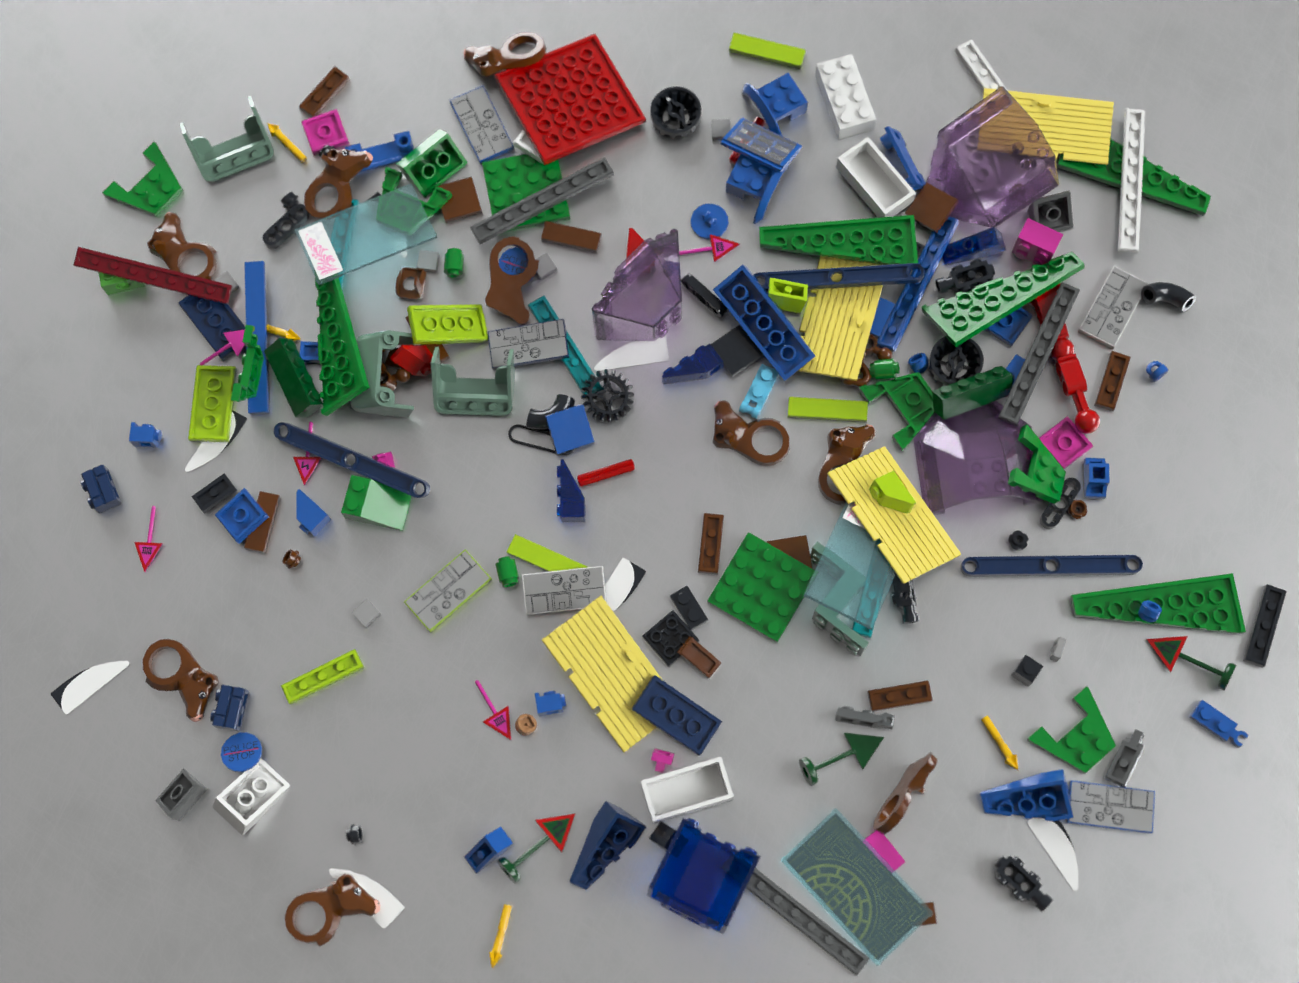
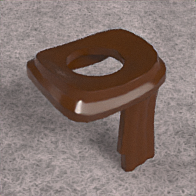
[395,267,426,300]

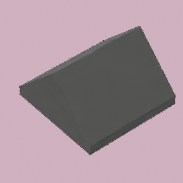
[1027,191,1073,231]
[155,768,207,821]

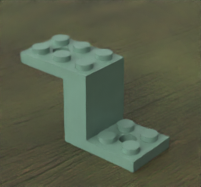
[810,541,869,656]

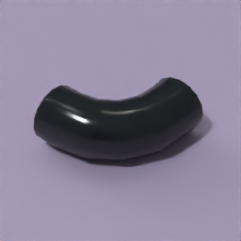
[1141,282,1196,311]
[526,394,575,430]

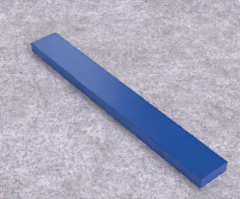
[877,217,959,352]
[244,261,269,414]

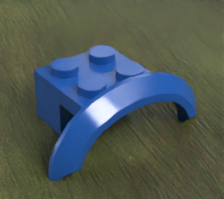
[742,73,808,136]
[726,154,789,224]

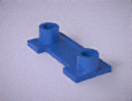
[880,126,926,191]
[344,131,414,173]

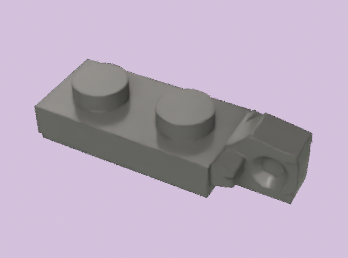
[835,706,894,729]
[1105,729,1144,788]

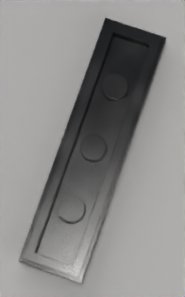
[1243,584,1287,668]

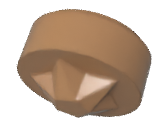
[515,714,537,736]

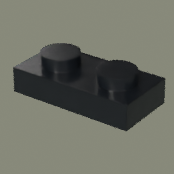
[191,473,237,514]
[670,586,708,631]

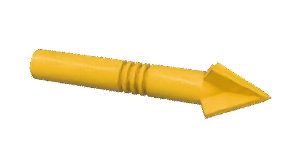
[267,123,307,163]
[267,324,301,341]
[981,715,1018,770]
[489,904,512,968]

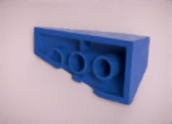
[980,769,1073,821]

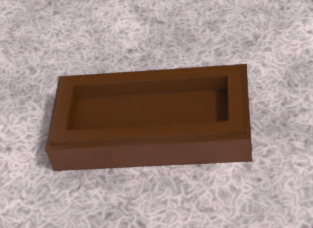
[677,637,721,679]

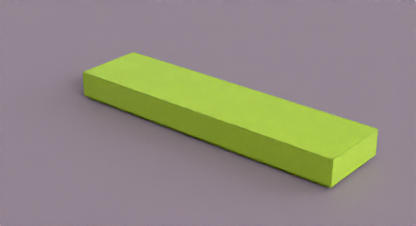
[729,32,806,69]
[788,397,868,422]
[507,534,588,572]
[281,649,364,705]

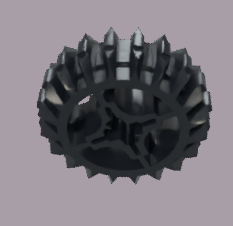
[581,369,634,423]

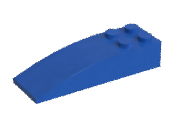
[713,265,816,381]

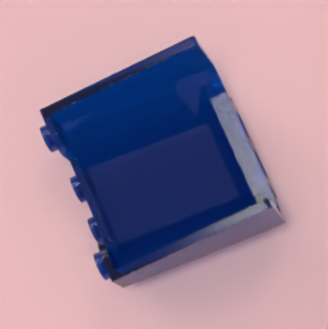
[647,818,760,934]

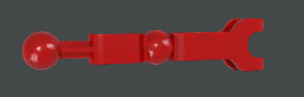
[1027,283,1100,434]

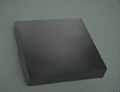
[709,325,764,377]
[642,610,700,667]

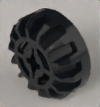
[650,86,701,139]
[929,337,984,386]

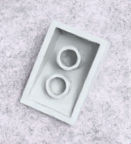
[213,758,290,836]

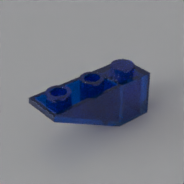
[943,227,1006,265]
[662,343,723,384]
[557,459,586,522]

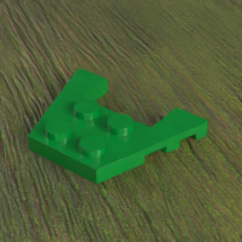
[102,142,183,217]
[376,167,453,237]
[231,325,264,402]
[859,372,935,451]
[1008,424,1066,504]
[1027,686,1116,774]

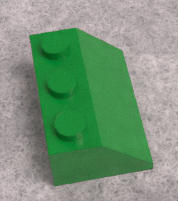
[396,129,468,198]

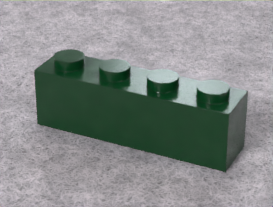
[264,338,323,418]
[932,366,1013,420]

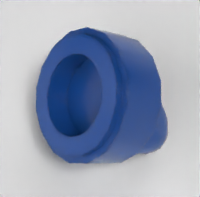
[908,353,929,374]
[1146,361,1169,382]
[1138,601,1162,622]

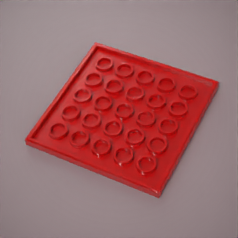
[495,34,646,165]

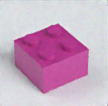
[1011,218,1064,265]

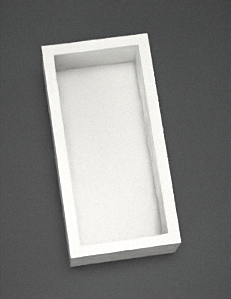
[815,54,876,140]
[836,137,916,218]
[641,757,734,824]

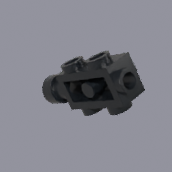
[935,259,995,294]
[889,567,919,624]
[994,856,1053,912]

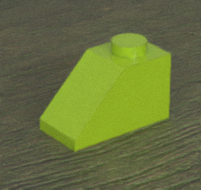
[768,277,808,313]
[869,471,916,514]

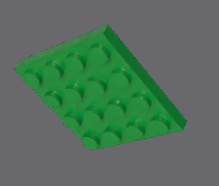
[482,154,571,232]
[707,532,818,643]

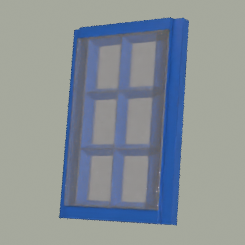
[720,118,802,173]

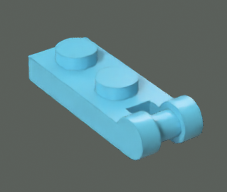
[739,364,779,420]

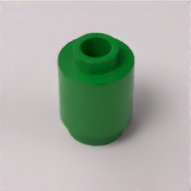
[444,248,464,278]
[870,358,900,380]
[495,556,519,588]

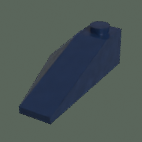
[569,801,647,890]

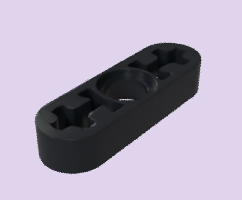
[263,204,309,249]
[681,273,728,318]
[1040,478,1081,529]

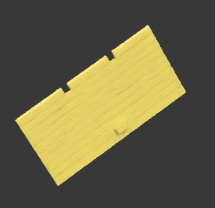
[977,88,1114,165]
[798,256,883,381]
[827,446,961,584]
[542,595,662,752]

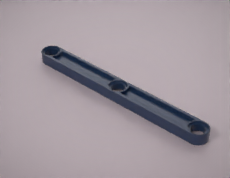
[754,263,925,292]
[273,422,430,498]
[960,555,1143,577]

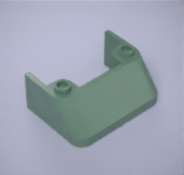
[180,96,274,181]
[350,330,414,418]
[431,347,515,416]

